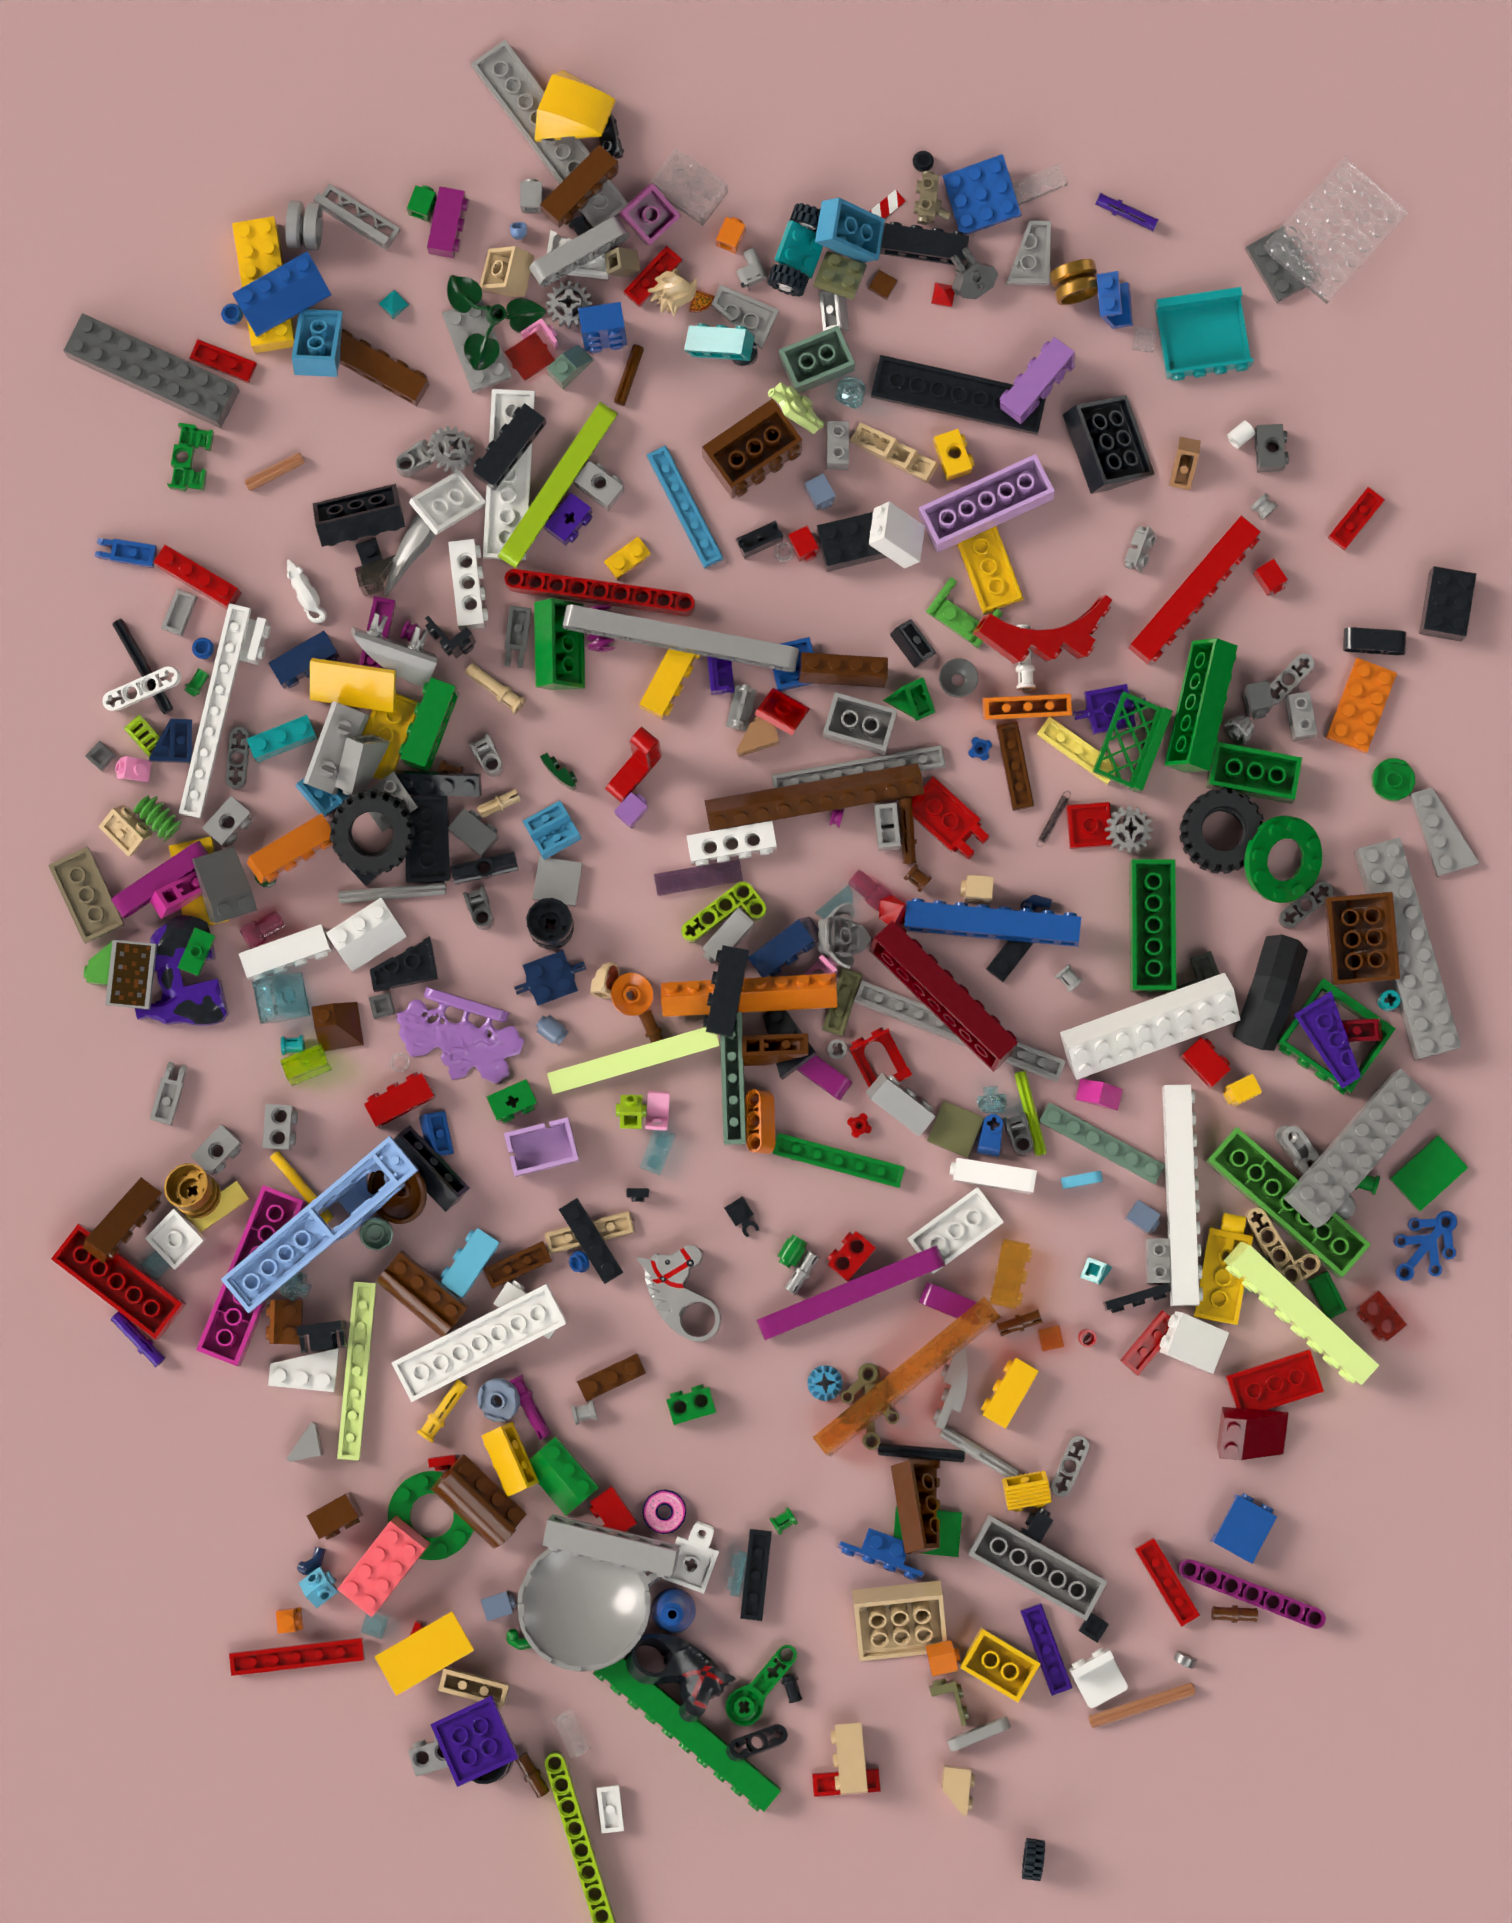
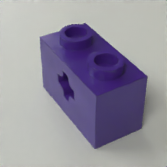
[545,493,593,546]

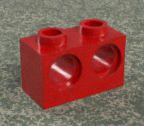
[827,1231,876,1282]

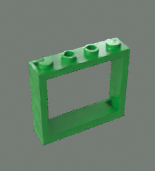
[1277,978,1396,1095]

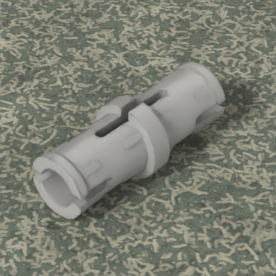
[784,1251,820,1295]

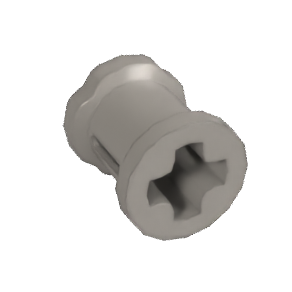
[1054,964,1083,993]
[571,1400,597,1425]

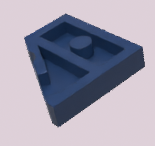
[149,718,192,763]

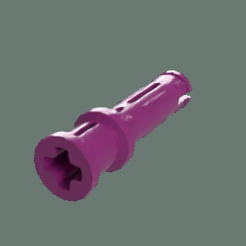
[510,1374,552,1440]

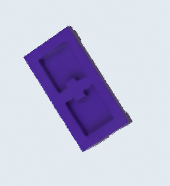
[707,656,735,695]

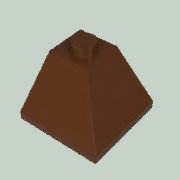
[311,1002,364,1052]

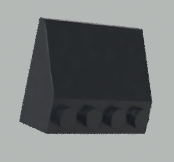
[1063,395,1155,494]

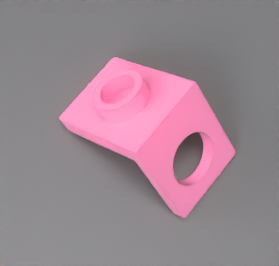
[520,318,559,349]
[804,955,837,975]
[645,1091,670,1130]

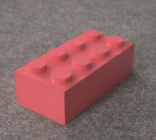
[337,1516,431,1617]

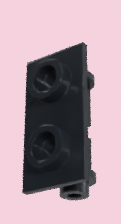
[599,113,624,159]

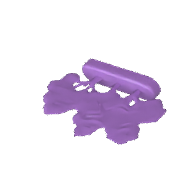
[397,987,524,1084]

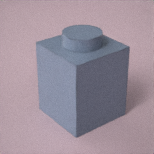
[804,473,836,510]
[1124,1200,1161,1234]
[481,1590,517,1621]

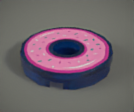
[642,1489,687,1534]

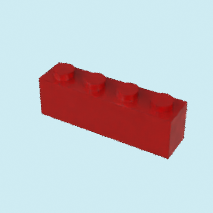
[153,545,242,609]

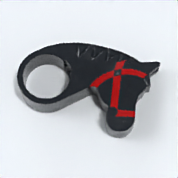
[626,1633,736,1723]

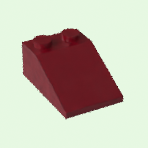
[1217,1407,1289,1460]

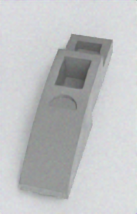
[933,1340,968,1430]

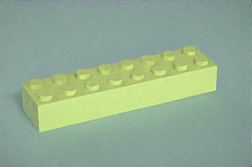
[1223,1242,1379,1385]

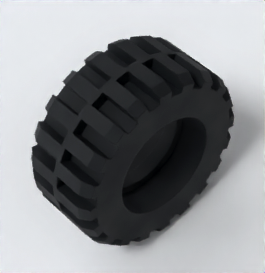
[1179,788,1264,874]
[330,789,415,875]

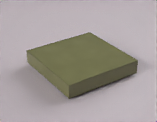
[927,1101,984,1158]

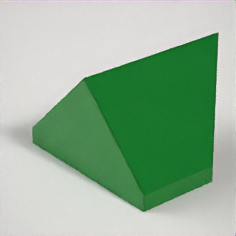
[883,677,936,721]

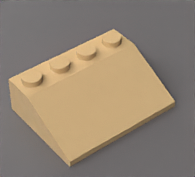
[852,1581,947,1661]

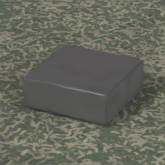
[85,741,116,771]
[369,992,396,1019]

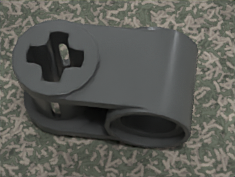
[463,886,494,930]
[1003,1112,1033,1156]

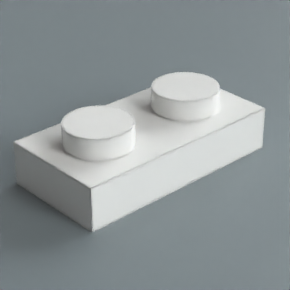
[597,1785,624,1834]

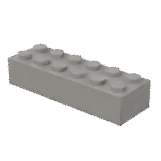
[967,1514,1108,1621]

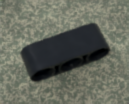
[1343,627,1407,655]

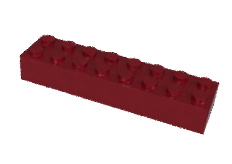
[870,920,1018,1072]

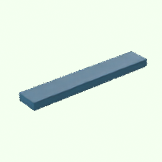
[647,445,723,569]

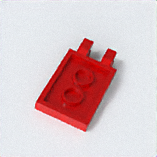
[912,777,989,860]

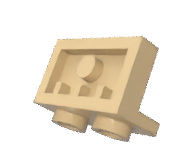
[98,805,153,857]

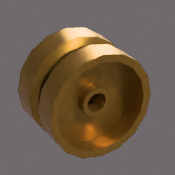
[1049,259,1098,306]

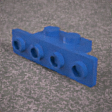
[837,1528,924,1581]

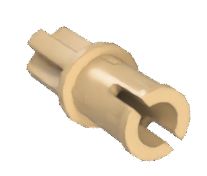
[477,789,521,818]

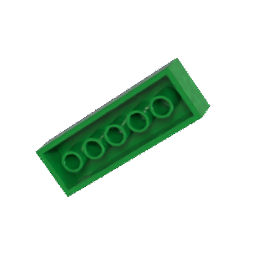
[1164,638,1238,773]
[1129,859,1176,993]

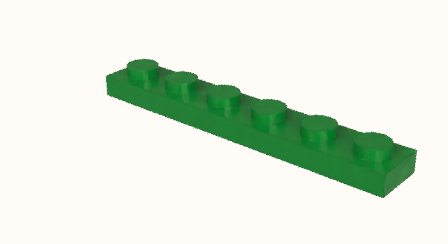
[772,1133,905,1188]

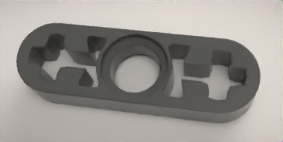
[226,727,250,790]
[1279,881,1334,929]

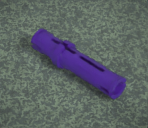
[1095,193,1159,232]
[110,1311,166,1368]

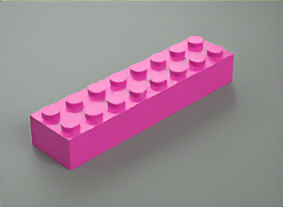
[196,1185,307,1366]

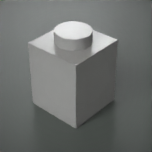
[520,179,543,213]

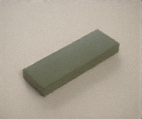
[822,968,863,1037]

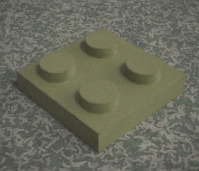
[813,251,867,300]

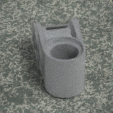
[396,439,435,477]
[469,733,503,777]

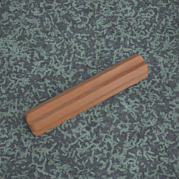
[245,452,305,491]

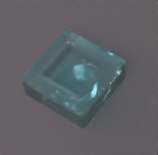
[140,1250,171,1281]
[360,1613,389,1639]

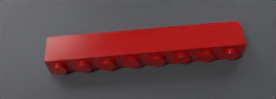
[1128,515,1261,665]

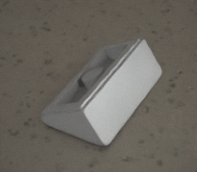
[819,290,849,332]

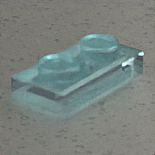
[639,1130,676,1176]
[727,1550,747,1597]

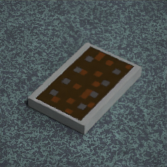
[105,940,157,1010]

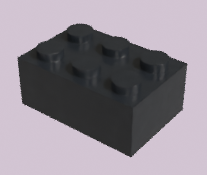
[816,512,888,572]
[1419,566,1477,642]

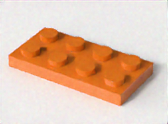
[1326,658,1397,754]

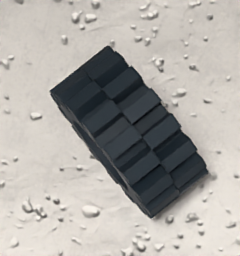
[1022,1838,1045,1881]

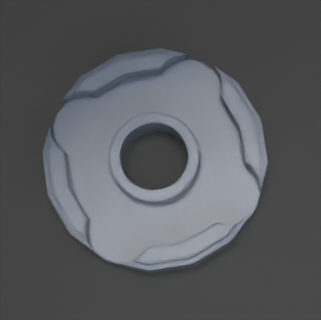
[477,1378,520,1422]

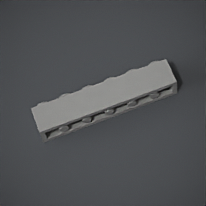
[543,1514,681,1578]

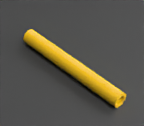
[270,1151,334,1224]

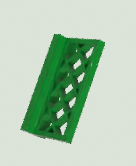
[1092,692,1173,793]

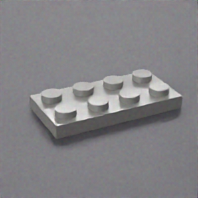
[442,298,512,393]

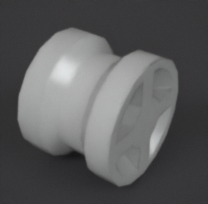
[1251,493,1278,520]

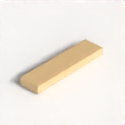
[544,1211,635,1254]

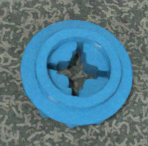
[807,1365,843,1401]

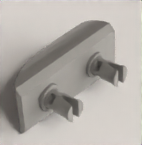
[351,612,438,687]
[303,701,369,796]

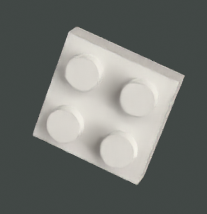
[145,1208,206,1270]

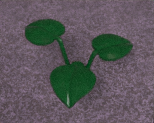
[447,275,546,371]

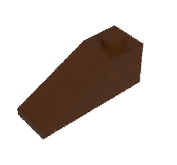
[742,1033,808,1066]

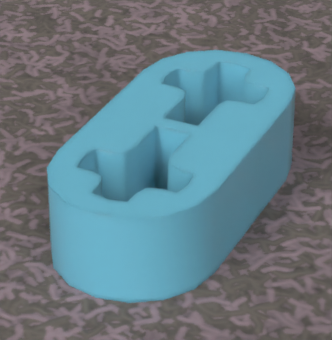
[1060,1171,1103,1189]

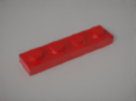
[1135,1538,1200,1627]

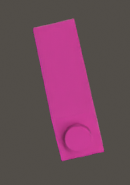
[150,871,202,919]

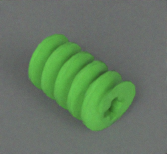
[133,795,182,842]

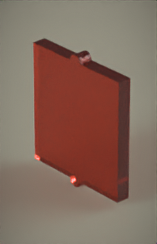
[505,332,555,381]

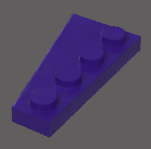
[1294,991,1361,1088]

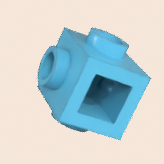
[298,1567,338,1608]

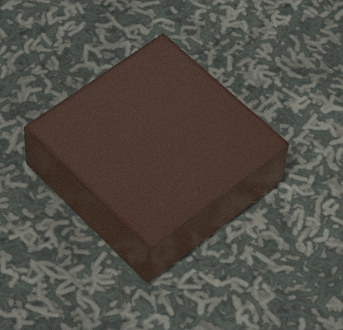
[868,270,898,300]

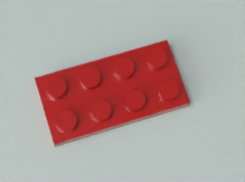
[1225,1349,1324,1410]

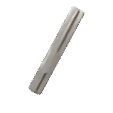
[940,1427,1019,1478]

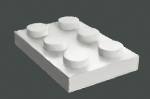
[409,470,486,535]

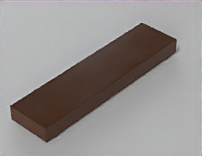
[996,722,1034,811]

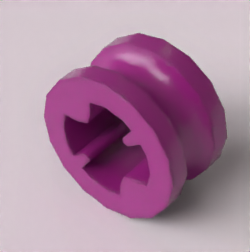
[401,620,418,642]
[829,808,844,828]

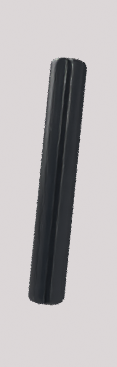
[877,1443,965,1462]

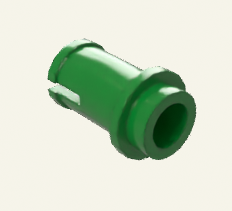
[184,668,209,697]

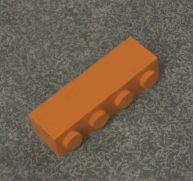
[982,693,1072,720]
[247,813,333,884]

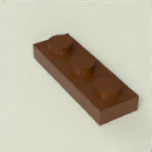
[483,1241,552,1289]
[577,1354,646,1402]

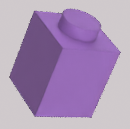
[614,792,648,828]

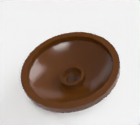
[368,1170,427,1224]

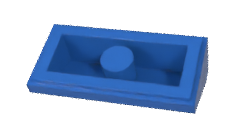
[419,1111,454,1157]

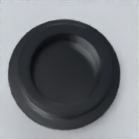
[913,151,934,172]

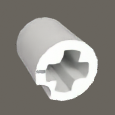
[1227,420,1256,449]

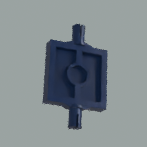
[514,950,587,1006]

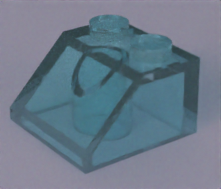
[252,973,310,1024]

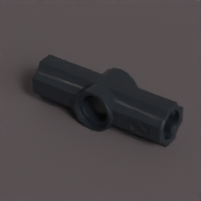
[451,852,519,885]

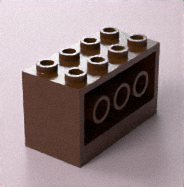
[702,399,803,498]

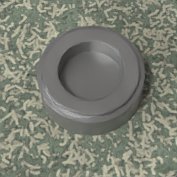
[1174,1651,1197,1669]

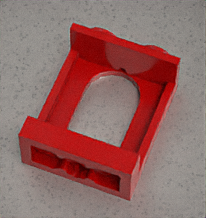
[849,1027,912,1088]

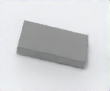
[161,589,198,637]

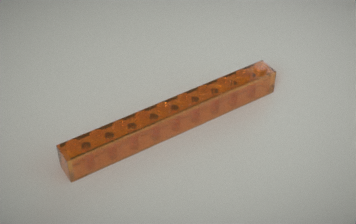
[812,1297,1001,1457]

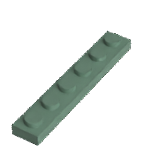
[1039,1102,1165,1185]

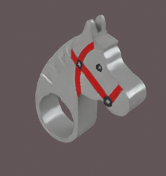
[637,1245,722,1342]

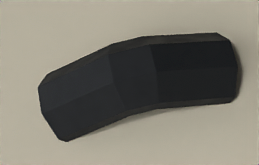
[1233,934,1308,1051]

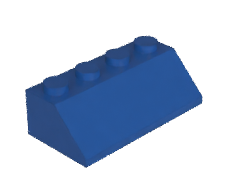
[232,251,331,337]

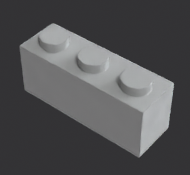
[866,1072,936,1136]

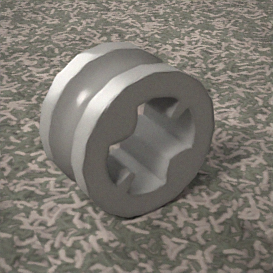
[828,1039,847,1060]

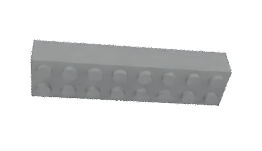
[1284,1068,1433,1228]

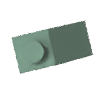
[547,345,594,390]

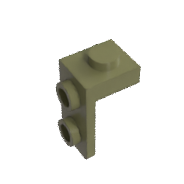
[929,1678,969,1726]

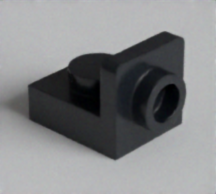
[356,538,385,571]

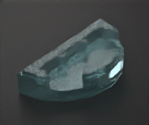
[815,885,853,919]

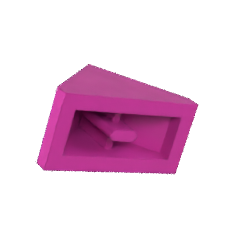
[1075,1079,1123,1111]

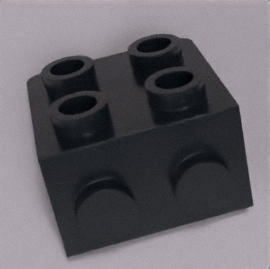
[425,616,476,659]

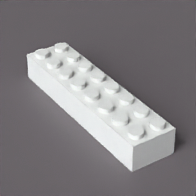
[1060,973,1240,1080]

